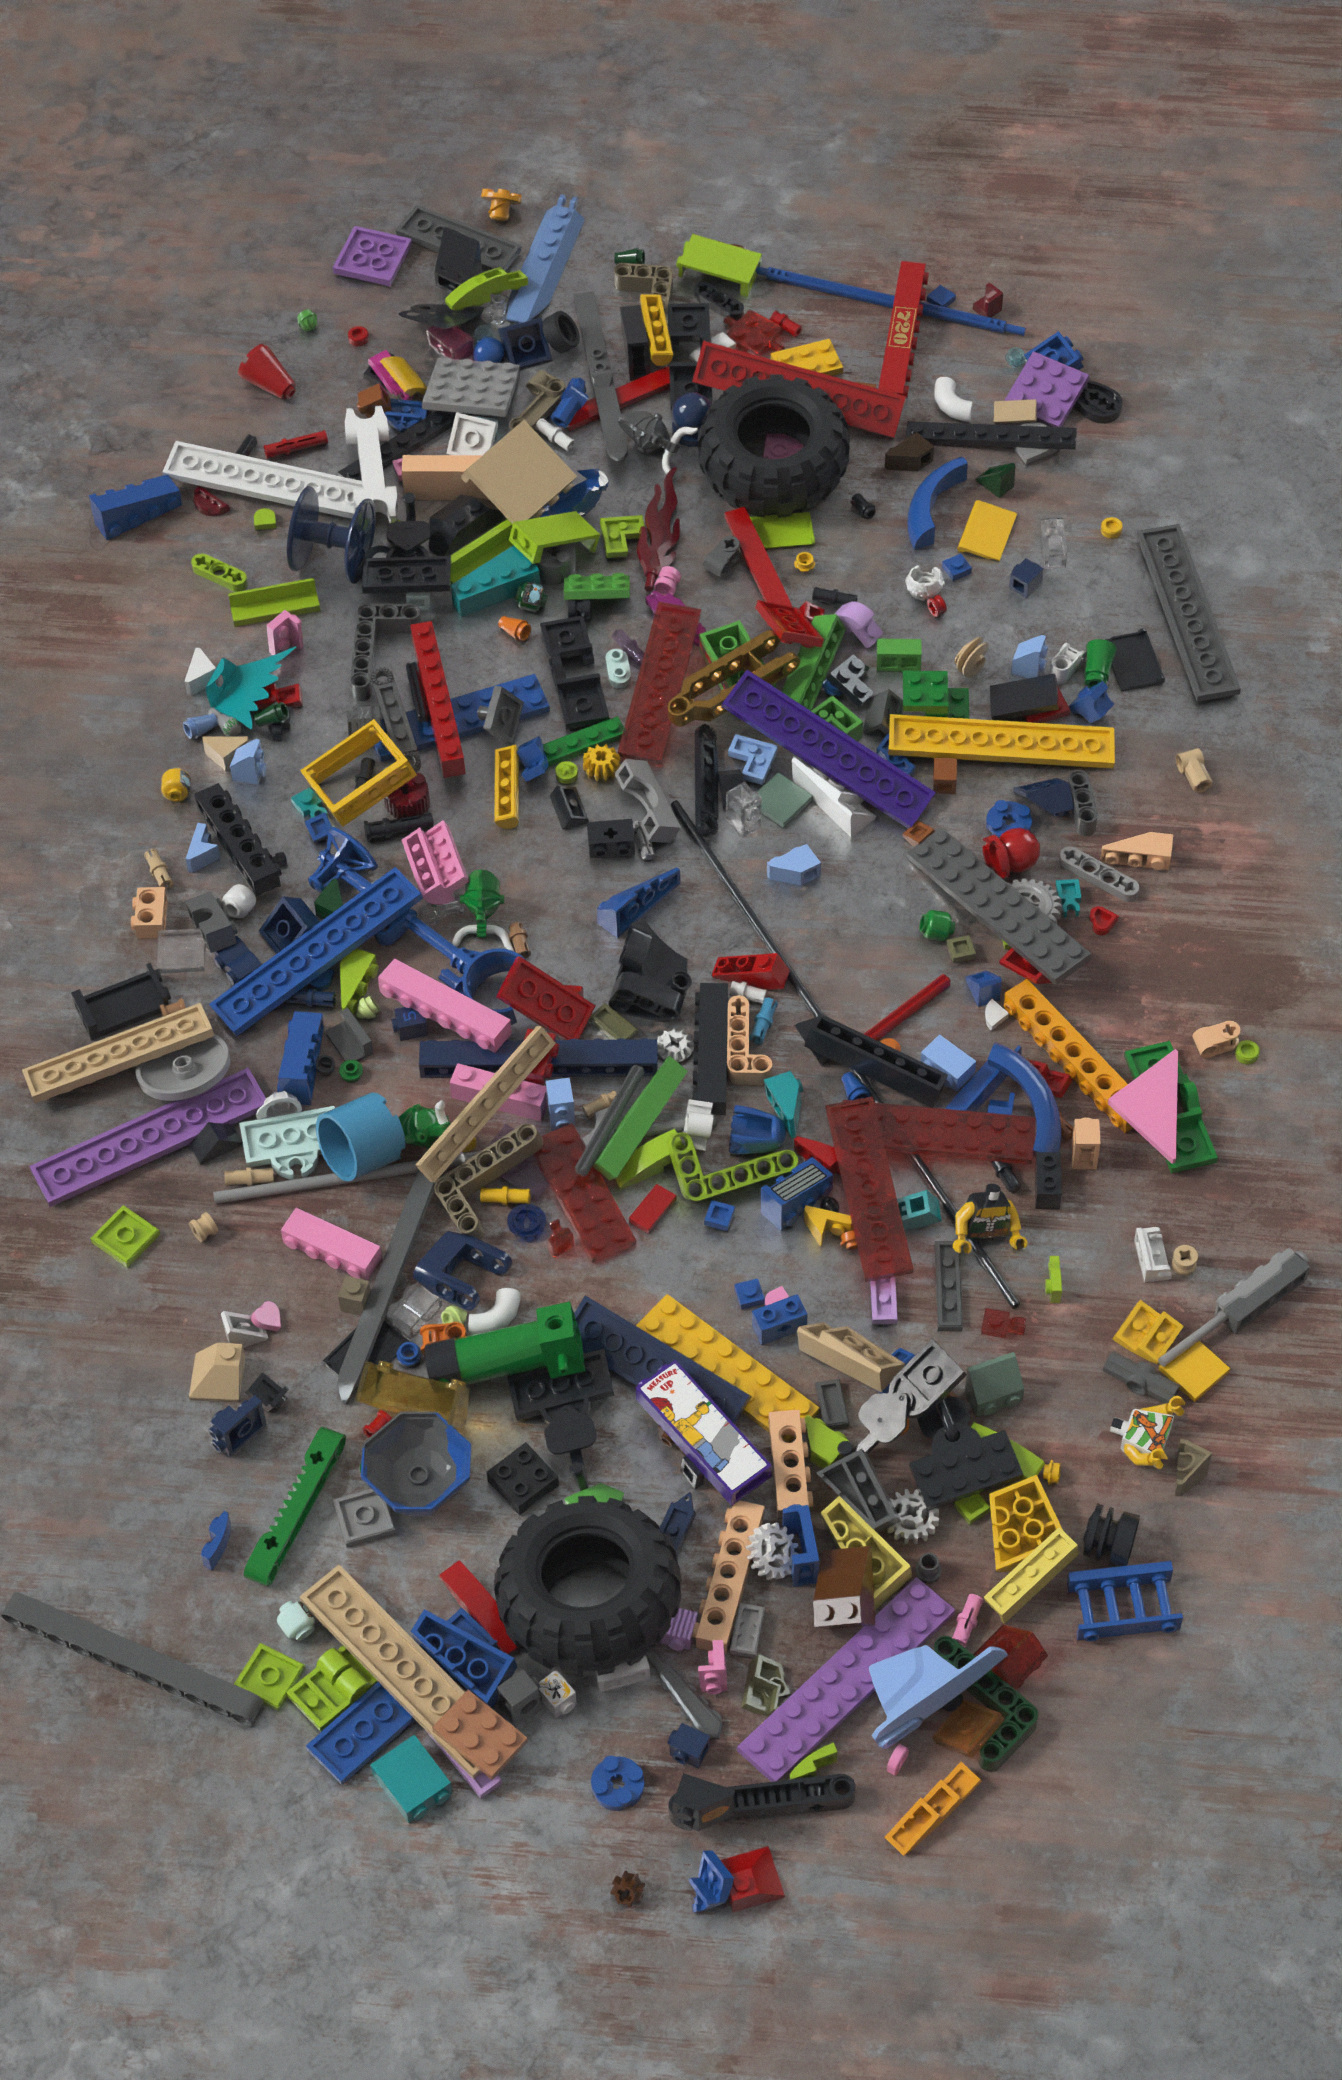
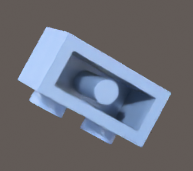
[920,1035,976,1092]

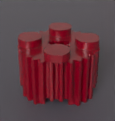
[384,773,430,819]

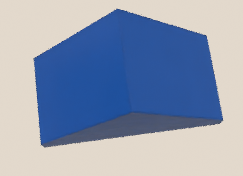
[965,970,1002,1007]

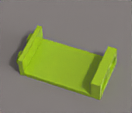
[676,234,762,297]
[509,511,600,564]

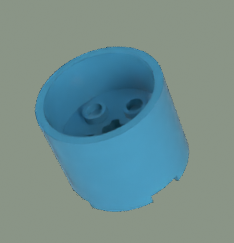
[316,1092,405,1182]

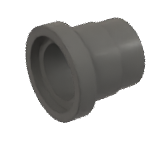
[915,1553,941,1583]

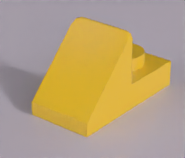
[804,1205,853,1247]

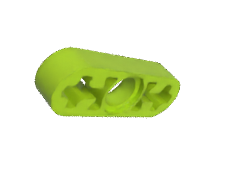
[191,554,248,592]

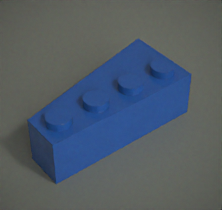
[277,1011,324,1105]
[411,1609,517,1709]

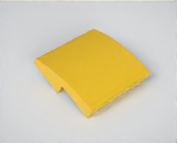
[380,356,427,397]
[1112,1299,1184,1364]

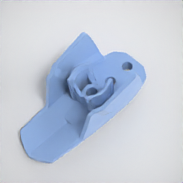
[869,1645,1008,1749]

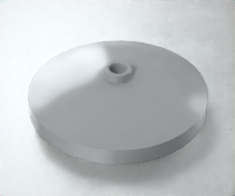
[136,1034,231,1101]

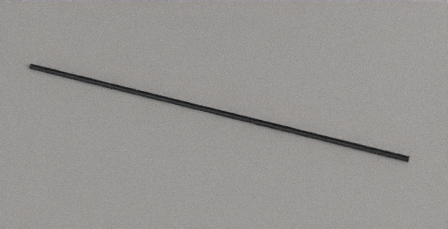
[671,800,1020,1309]

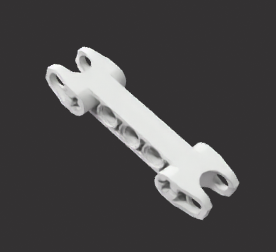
[345,406,398,524]

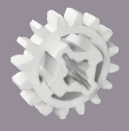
[887,1489,939,1544]
[746,1523,798,1580]

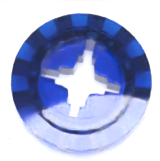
[507,1204,546,1240]

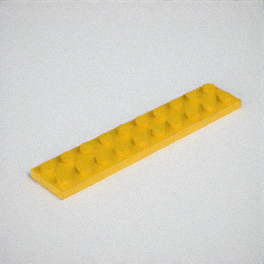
[888,714,1115,769]

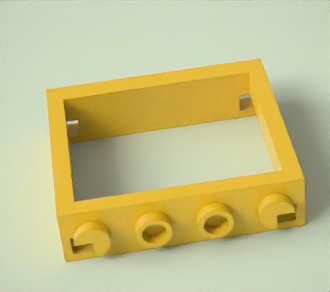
[300,719,417,827]

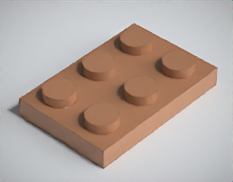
[432,1690,528,1780]

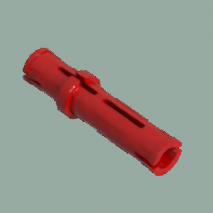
[263,430,328,459]

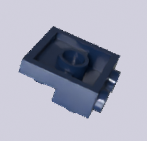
[208,1395,267,1457]

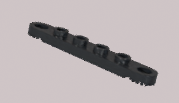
[694,724,719,838]

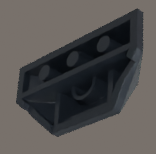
[429,495,504,556]

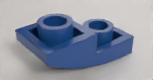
[201,1511,231,1571]

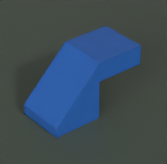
[517,736,549,782]

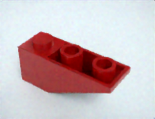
[711,953,790,990]

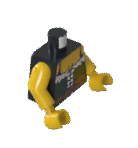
[953,1183,1028,1254]

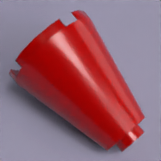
[238,344,296,400]

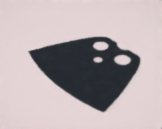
[399,304,485,329]

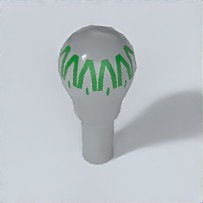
[208,707,241,737]

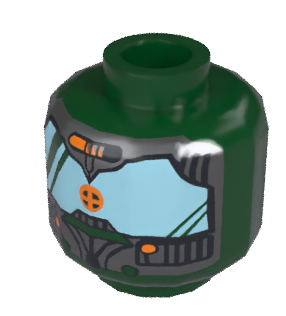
[515,581,548,613]

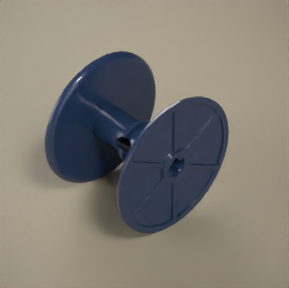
[287,486,376,584]

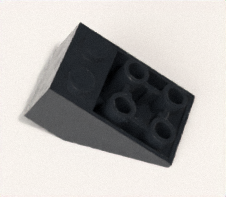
[434,227,482,293]

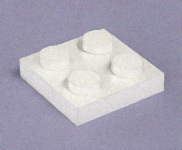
[446,412,498,455]

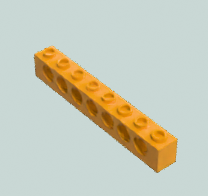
[1004,979,1133,1133]

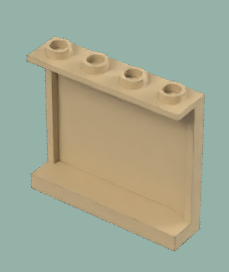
[460,420,577,524]

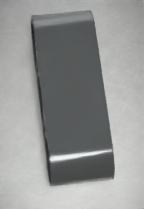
[1068,770,1098,836]

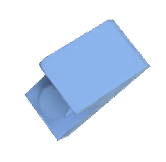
[186,823,220,873]

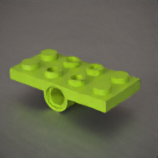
[286,1646,378,1732]

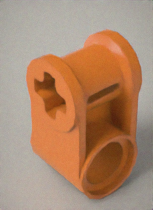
[420,1322,467,1356]

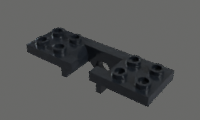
[668,303,713,411]
[540,616,609,730]

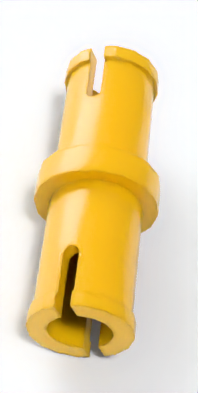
[480,1186,531,1206]

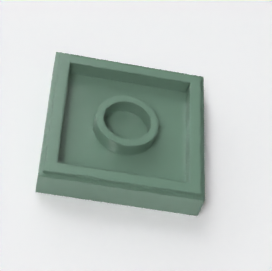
[749,772,813,828]

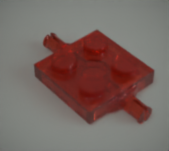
[723,309,785,356]

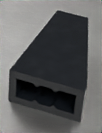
[620,305,650,381]

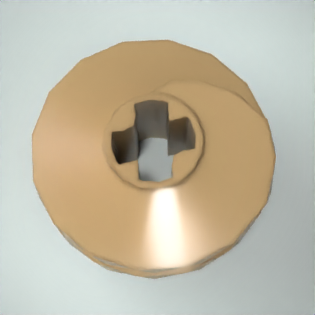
[954,637,989,678]

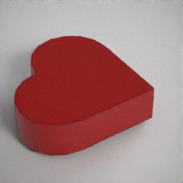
[1089,906,1119,935]

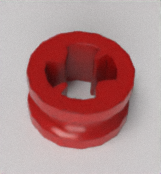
[927,595,947,617]

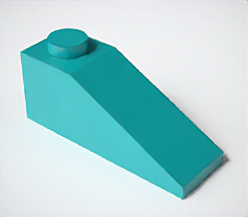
[764,1071,803,1138]
[860,1190,942,1234]

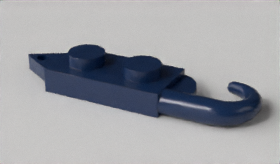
[659,1492,696,1555]

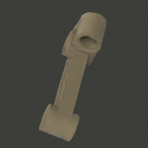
[509,370,565,431]

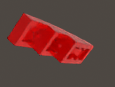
[794,1136,886,1195]
[439,1560,517,1654]

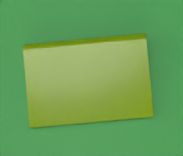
[750,512,815,549]

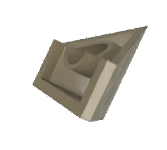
[1175,1439,1212,1496]

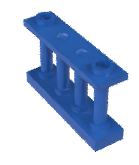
[1067,1561,1183,1642]

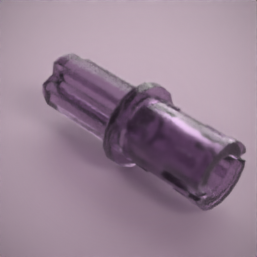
[612,629,648,666]

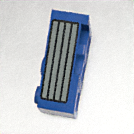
[761,1157,833,1231]

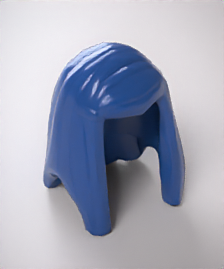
[729,1105,787,1154]

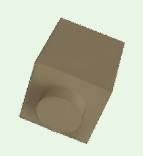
[338,1276,371,1316]

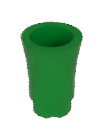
[1084,639,1117,688]

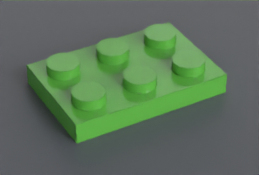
[564,573,630,600]

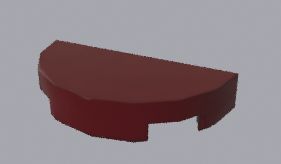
[193,485,230,516]

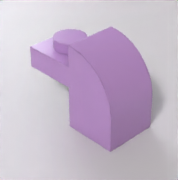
[835,602,884,648]

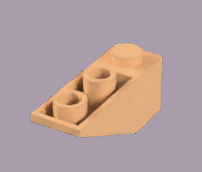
[1100,832,1173,870]

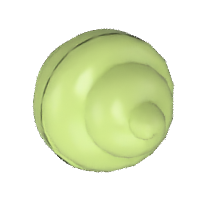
[356,996,381,1019]
[441,1305,467,1325]

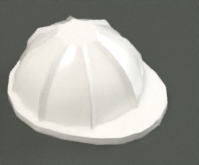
[256,1091,302,1120]

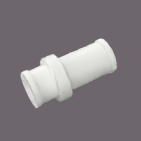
[729,981,767,1004]

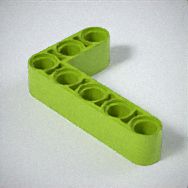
[667,1132,798,1201]

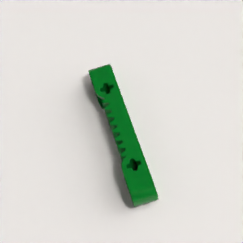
[244,1426,346,1587]

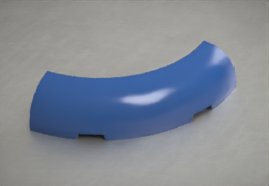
[907,457,968,550]
[988,1042,1061,1156]

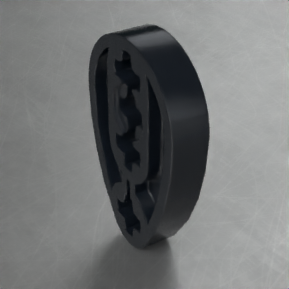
[1074,380,1123,424]

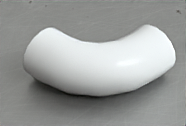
[934,377,973,422]
[468,1288,521,1335]

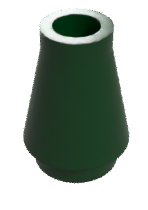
[614,247,645,265]
[254,702,289,727]

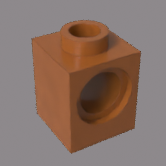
[357,383,392,418]
[933,757,957,794]

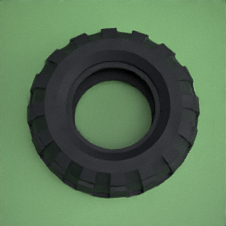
[698,374,850,518]
[494,1496,682,1677]

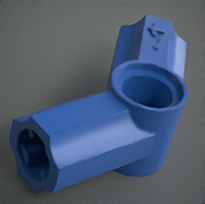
[550,377,588,428]

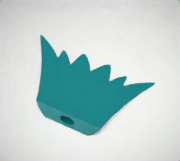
[205,646,297,729]

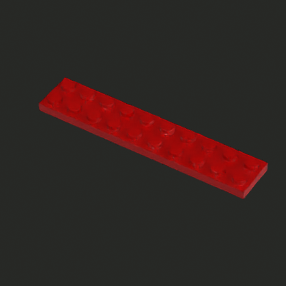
[692,341,906,438]

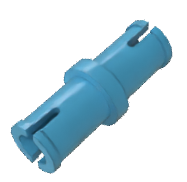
[749,998,778,1044]

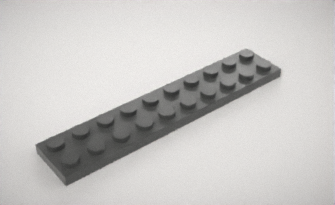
[1137,524,1241,702]
[906,828,1092,985]

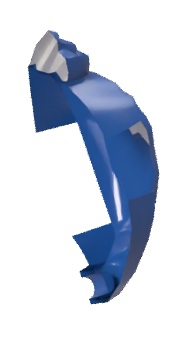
[540,468,609,517]

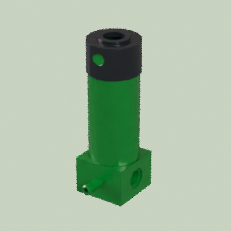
[425,1301,585,1393]

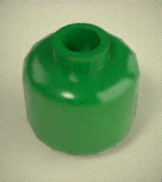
[919,910,955,942]

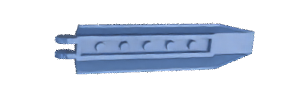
[506,194,585,323]

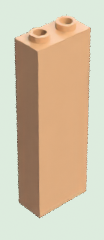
[402,455,489,500]

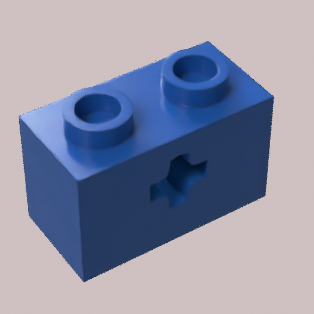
[752,1294,808,1345]

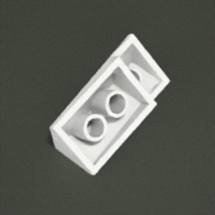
[792,757,876,838]

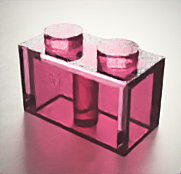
[427,325,474,360]

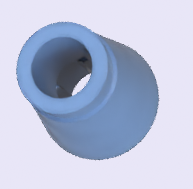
[183,714,218,739]

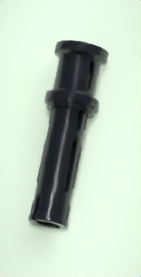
[364,813,434,841]

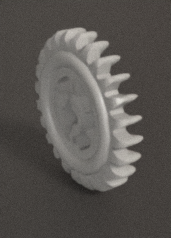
[1007,878,1062,924]

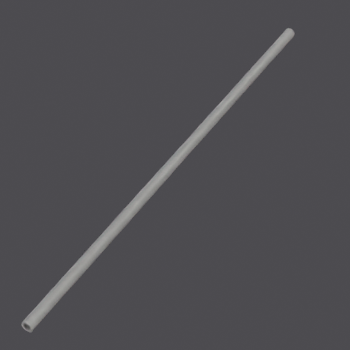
[213,1114,717,1204]

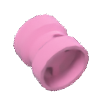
[654,566,681,596]

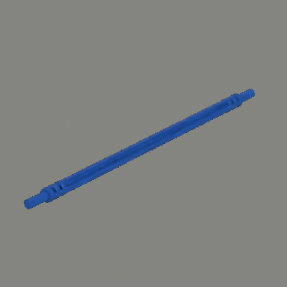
[756,266,1026,336]

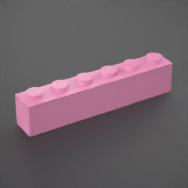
[378,958,512,1053]

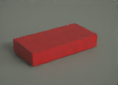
[629,1184,677,1234]

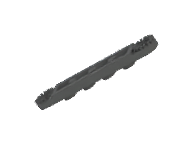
[371,667,421,773]

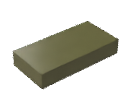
[589,1003,639,1040]

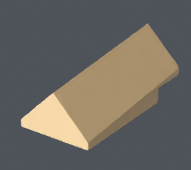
[797,1322,905,1392]

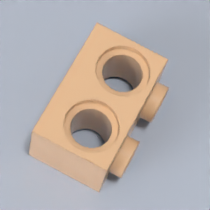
[131,887,168,939]
[1071,1118,1100,1170]

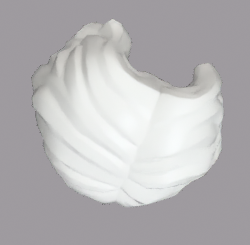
[905,565,945,601]

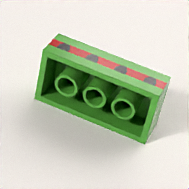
[699,620,776,690]

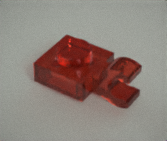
[547,1219,574,1258]
[981,1308,1026,1338]

